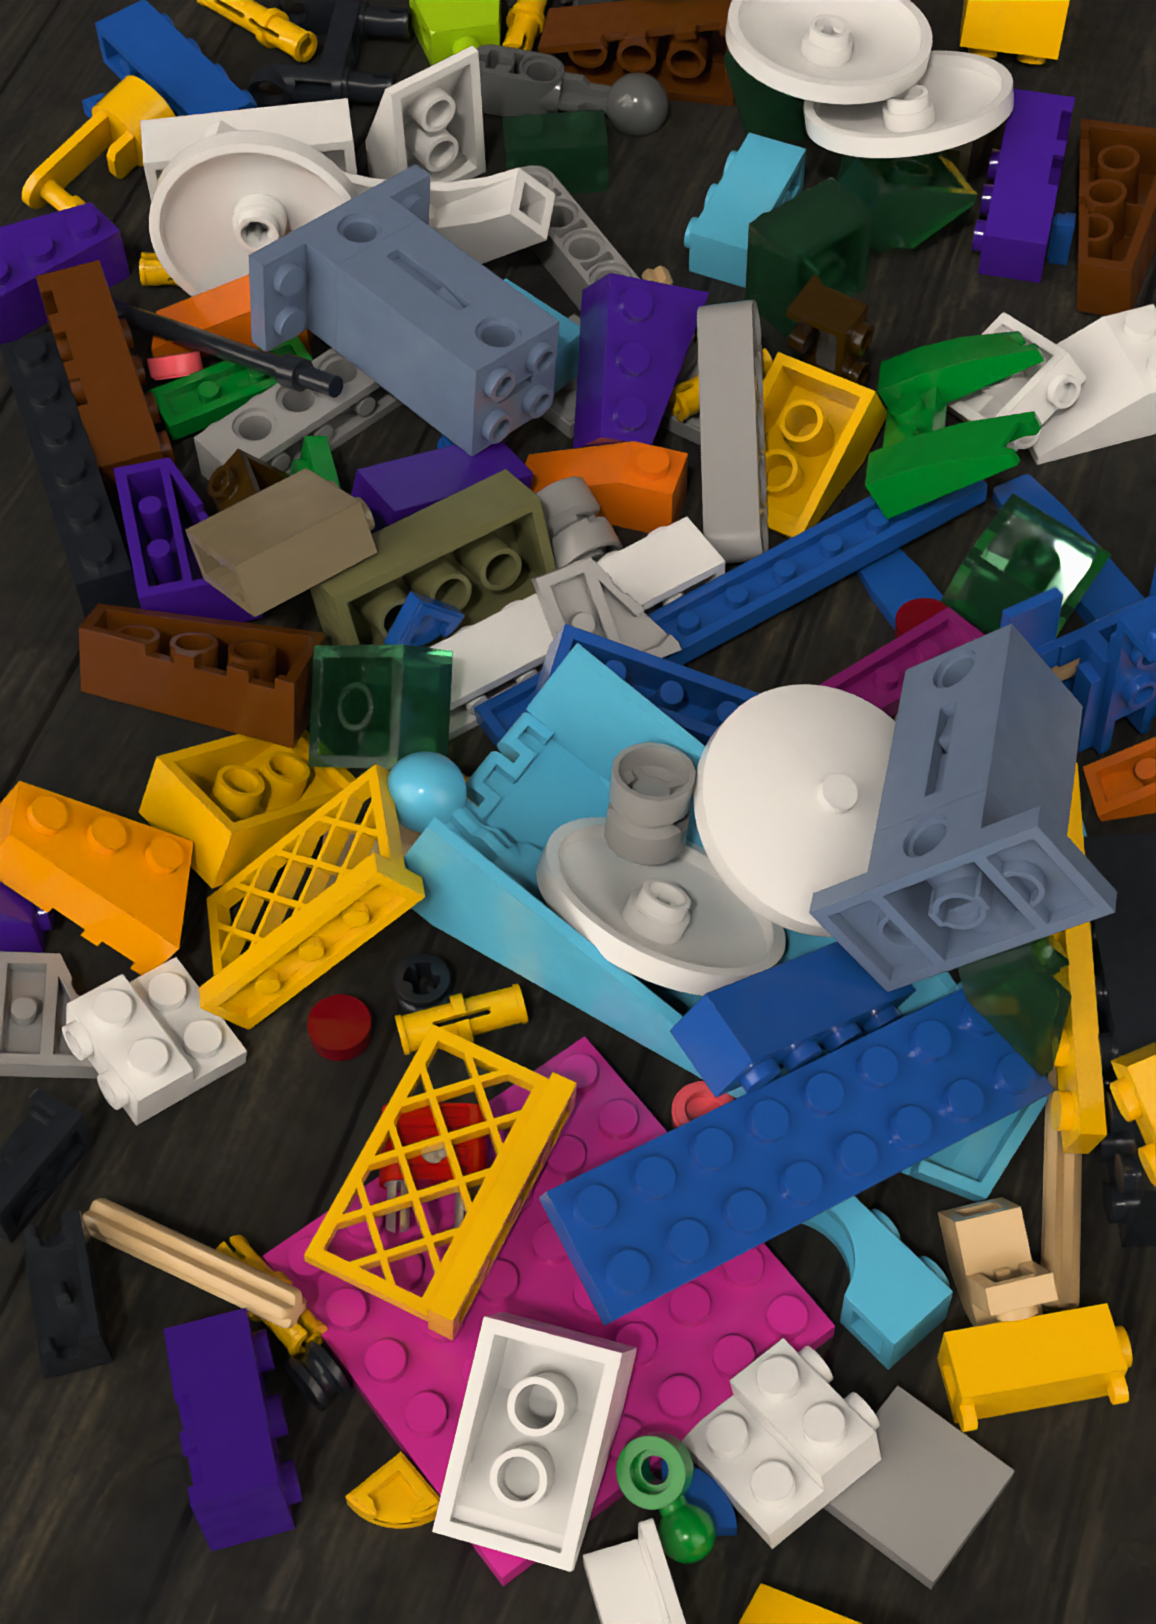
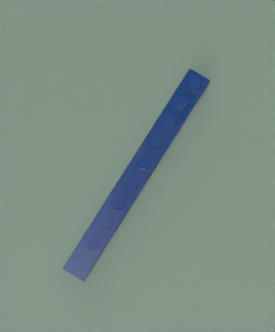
[474,480,987,754]

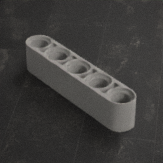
[521,165,640,311]
[697,299,769,564]

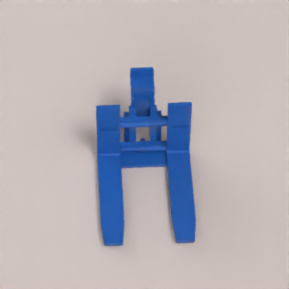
[855,474,1156,755]

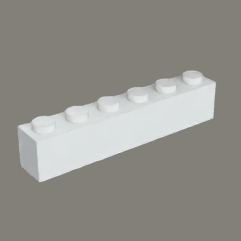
[390,516,726,750]

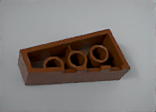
[36,260,175,503]
[79,603,326,749]

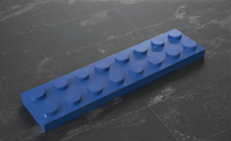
[539,975,1054,1326]

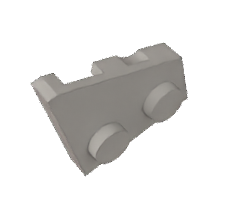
[531,557,681,658]
[0,951,99,1079]

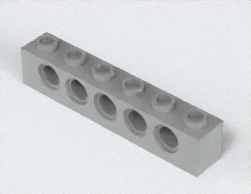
[194,348,403,481]

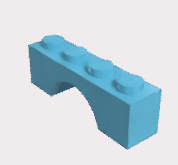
[801,1196,953,1370]

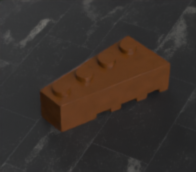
[538,0,741,106]
[1077,118,1156,316]

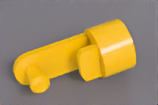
[21,75,176,211]

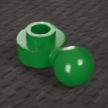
[616,1431,716,1564]

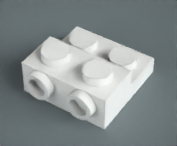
[946,312,1087,451]
[62,957,247,1126]
[682,1338,882,1549]

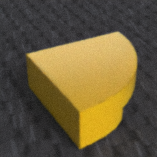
[345,1452,440,1529]

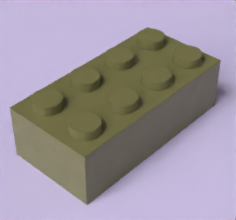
[310,469,556,692]

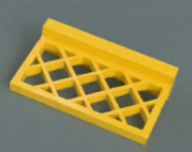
[199,764,425,1030]
[304,1024,577,1341]

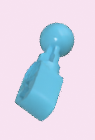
[387,751,549,908]

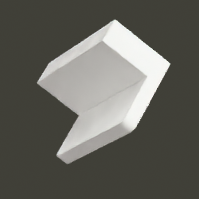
[583,1518,686,1624]

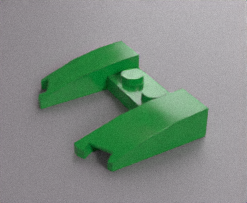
[865,331,1044,519]

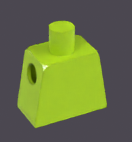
[409,0,502,66]

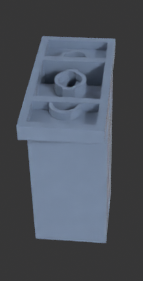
[248,164,559,457]
[809,623,1117,992]

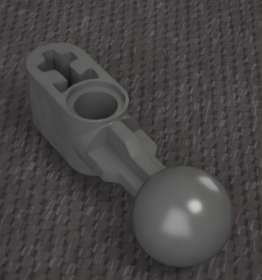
[476,45,669,137]

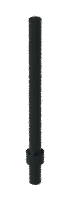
[112,299,343,398]

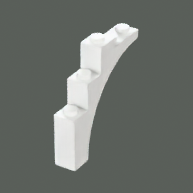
[204,120,556,264]

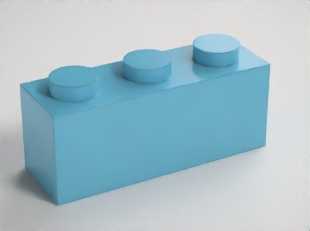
[684,133,806,288]

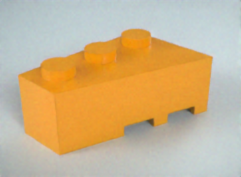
[0,781,194,976]

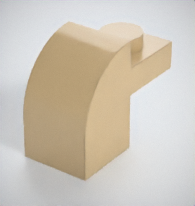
[938,1197,1058,1327]

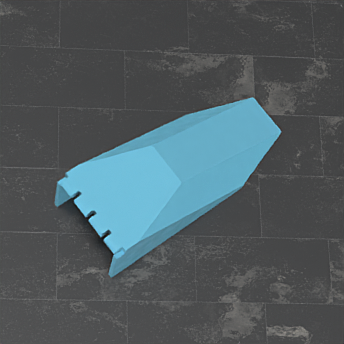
[404,643,1048,1203]

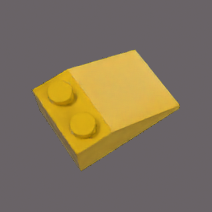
[960,0,1070,65]
[763,352,887,539]
[139,729,356,889]

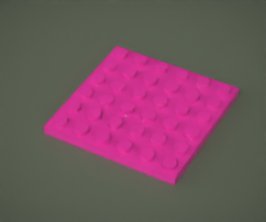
[262,1036,835,1586]

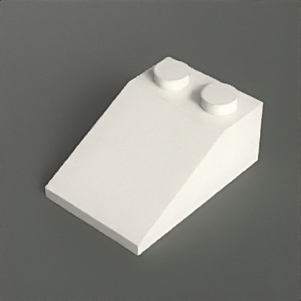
[365,46,486,182]
[1028,304,1156,465]
[432,1312,637,1572]

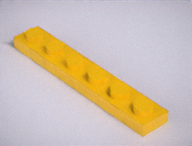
[1039,763,1107,1154]

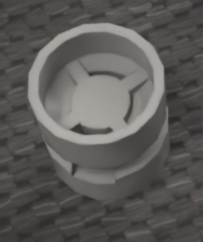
[536,476,623,569]
[604,742,696,866]

